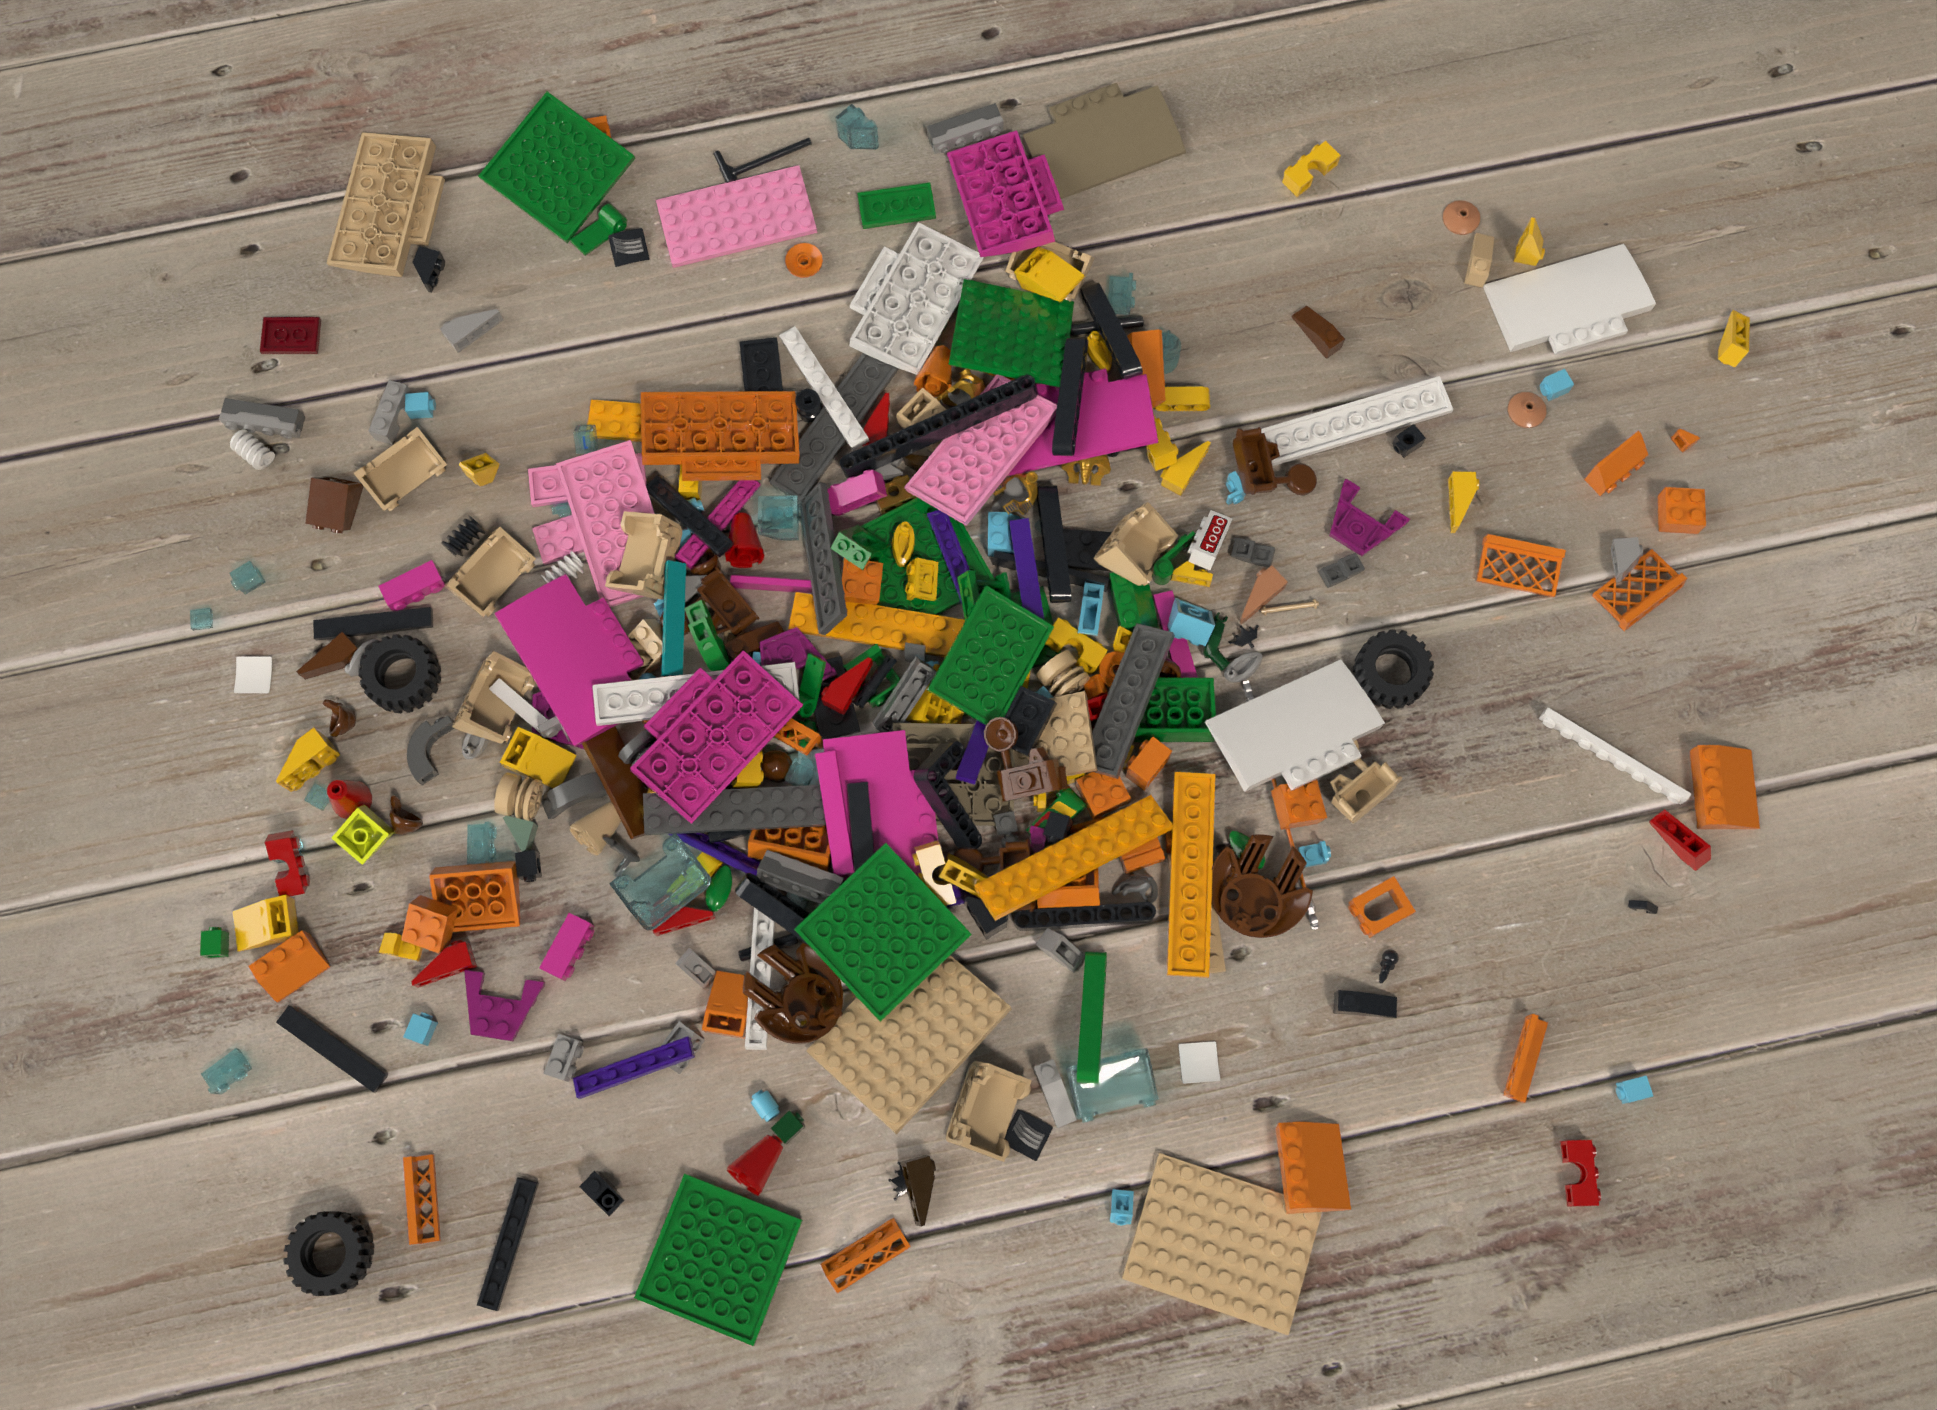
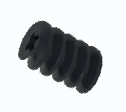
[441,515,485,557]

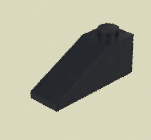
[1334,990,1397,1018]

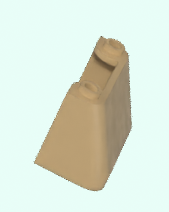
[1005,242,1095,302]
[354,427,447,512]
[1094,502,1178,586]
[605,511,682,599]
[444,527,536,617]
[452,651,536,744]
[946,1061,1032,1162]

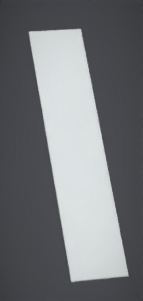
[489,678,548,733]

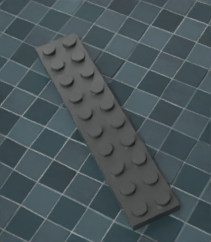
[769,353,900,503]
[643,785,826,835]

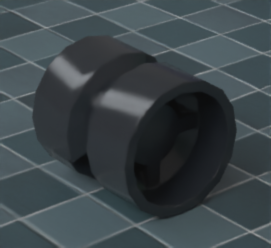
[795,389,822,423]

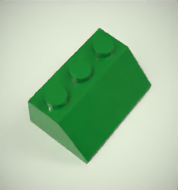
[1109,573,1159,632]

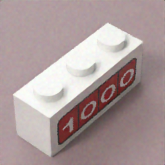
[1188,510,1232,570]

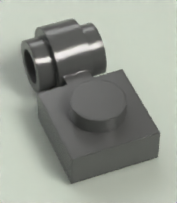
[993,811,1019,848]

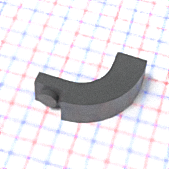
[407,715,454,785]
[541,772,607,819]

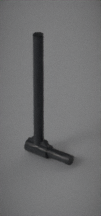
[713,137,812,183]

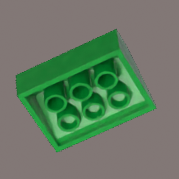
[1134,678,1216,742]

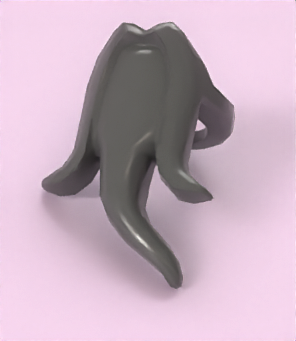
[603,837,640,878]
[1112,872,1158,903]

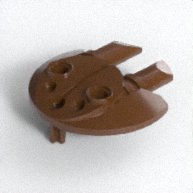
[1211,834,1313,938]
[743,943,843,1044]

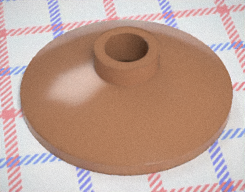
[1443,200,1480,235]
[1508,392,1546,428]

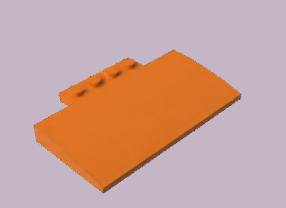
[641,391,800,481]

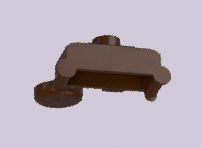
[1233,427,1317,496]
[660,567,760,637]
[984,717,1070,802]
[953,839,1036,912]

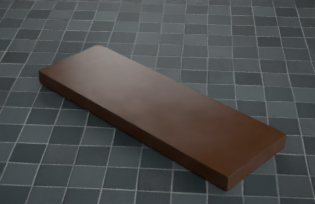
[582,726,648,840]

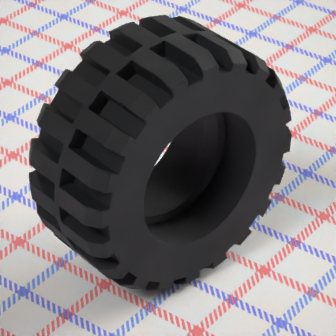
[1353,629,1434,709]
[358,634,441,714]
[283,1211,374,1296]

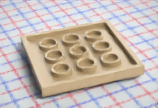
[1013,691,1097,776]

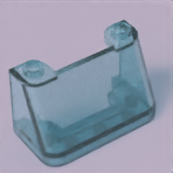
[609,834,711,931]
[1065,1048,1159,1123]

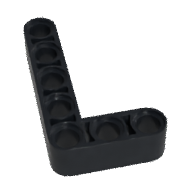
[914,741,982,849]

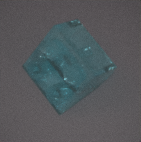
[836,104,879,150]

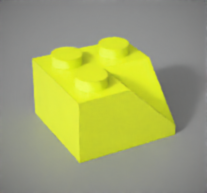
[331,805,395,865]

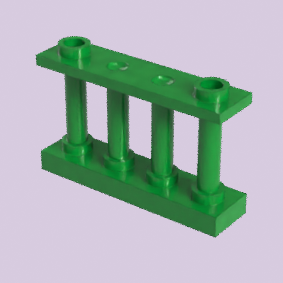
[957,570,1012,620]

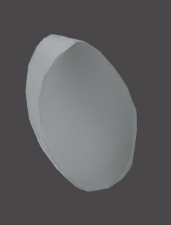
[345,639,380,677]
[1224,652,1262,682]
[462,733,489,759]

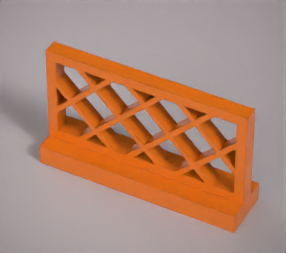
[1476,534,1566,598]
[1592,549,1687,631]

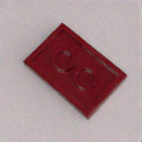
[260,317,321,354]

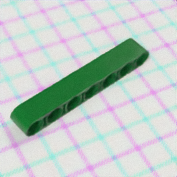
[1077,951,1107,1084]

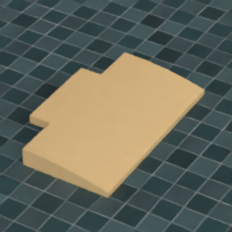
[327,132,445,277]

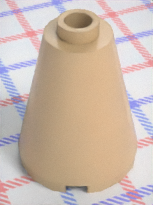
[569,801,621,856]

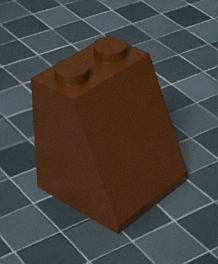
[305,476,364,533]

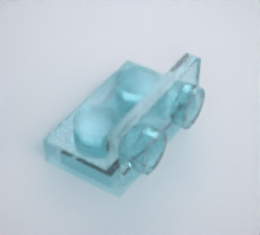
[1108,273,1136,315]
[467,821,497,865]
[201,1048,252,1095]

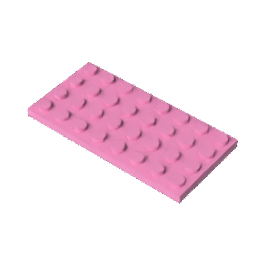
[656,165,817,268]
[905,375,1057,526]
[556,440,655,607]

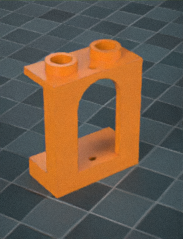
[1348,876,1416,938]

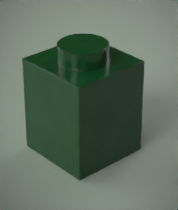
[771,1110,805,1145]

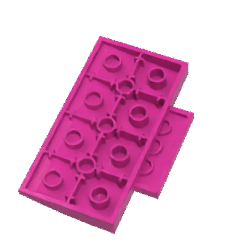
[947,130,1064,257]
[1007,368,1159,476]
[495,574,644,747]
[630,651,803,824]
[823,730,938,883]

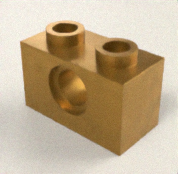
[875,475,917,515]

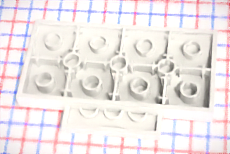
[849,222,984,375]
[1483,244,1656,355]
[1205,660,1385,792]

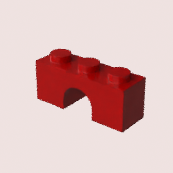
[265,830,310,897]
[1560,1140,1601,1207]

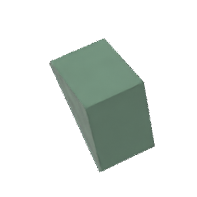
[503,816,538,852]

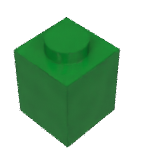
[200,927,229,958]

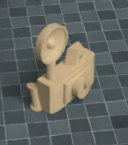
[1330,740,1402,824]

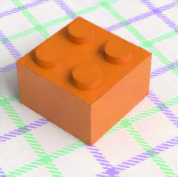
[1658,487,1706,534]
[840,558,883,605]
[1125,737,1172,791]
[1075,772,1131,819]
[1271,779,1327,830]
[401,895,458,953]

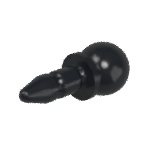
[1379,949,1399,984]

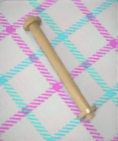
[1261,599,1319,616]

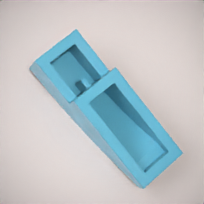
[1078,582,1104,636]

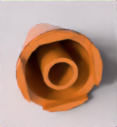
[914,345,952,398]

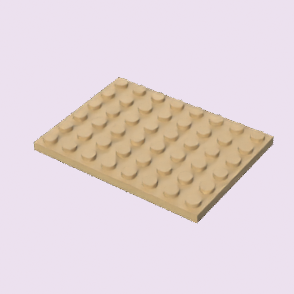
[806,955,1012,1135]
[1122,1153,1322,1335]

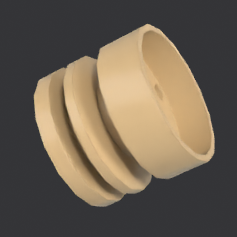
[1036,650,1090,697]
[494,772,543,821]

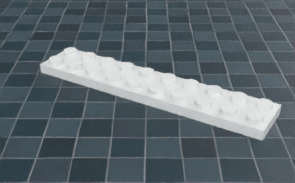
[1261,376,1453,466]
[593,662,799,726]

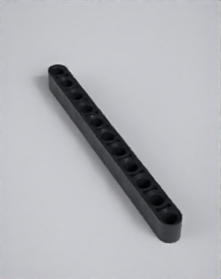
[839,375,1038,478]

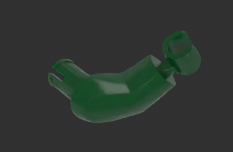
[1203,612,1231,671]

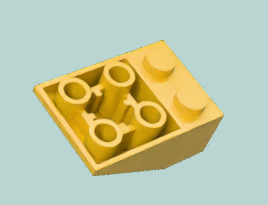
[1014,247,1085,302]
[276,727,340,792]
[499,727,577,789]
[233,895,299,952]

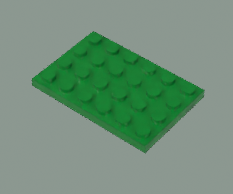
[927,585,1054,725]

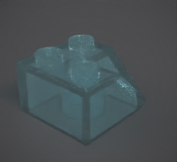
[758,496,799,541]

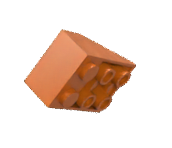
[702,971,748,1039]

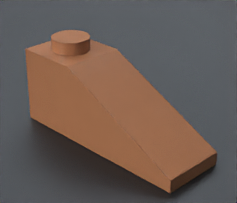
[1239,565,1288,625]

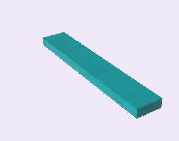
[661,560,686,677]

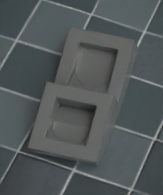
[1231,538,1275,568]
[1318,553,1365,588]
[905,642,926,663]

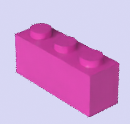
[827,470,887,516]
[378,560,446,611]
[539,913,594,981]

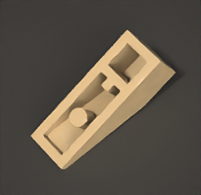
[1464,233,1494,288]

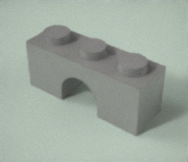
[368,380,412,445]

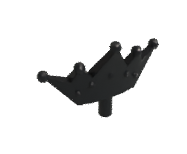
[1229,625,1259,649]
[888,1162,907,1201]

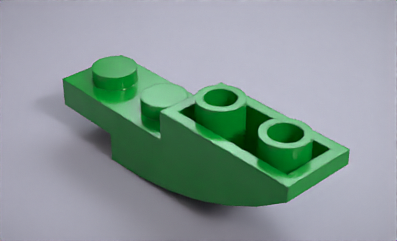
[684,600,731,672]

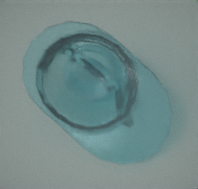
[1162,330,1181,374]

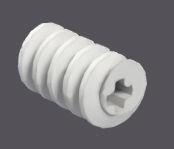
[230,429,275,470]
[541,551,585,583]

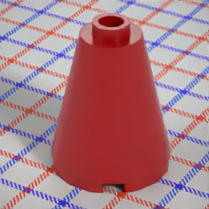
[725,512,764,568]
[327,780,372,820]
[727,1134,783,1196]

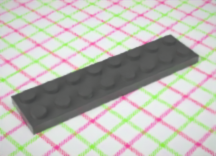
[799,482,847,635]
[1092,623,1175,779]

